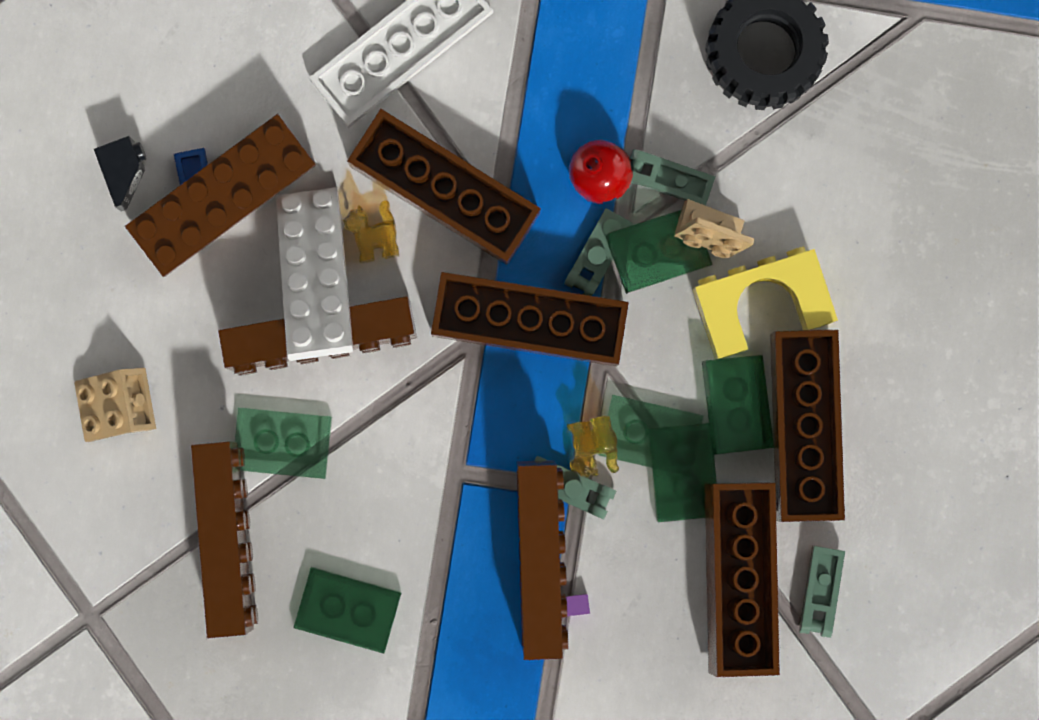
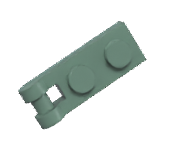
[630,149,716,206]
[564,208,633,296]
[534,456,617,520]
[799,545,845,638]

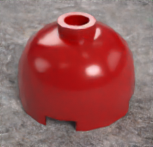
[569,140,633,204]

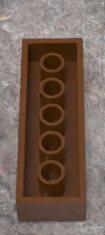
[347,109,541,265]
[125,114,316,277]
[431,272,629,367]
[218,296,417,376]
[770,330,845,522]
[191,441,258,639]
[516,460,568,660]
[705,482,780,677]

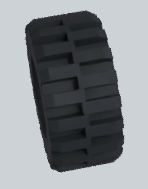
[705,0,829,110]

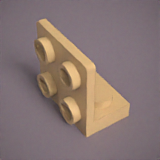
[674,199,754,258]
[74,368,156,442]

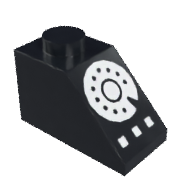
[94,136,147,211]

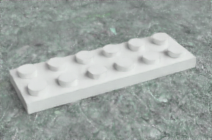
[309,0,493,128]
[276,187,354,361]

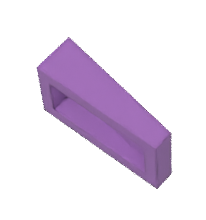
[565,594,590,616]

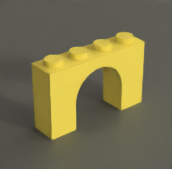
[692,246,838,361]

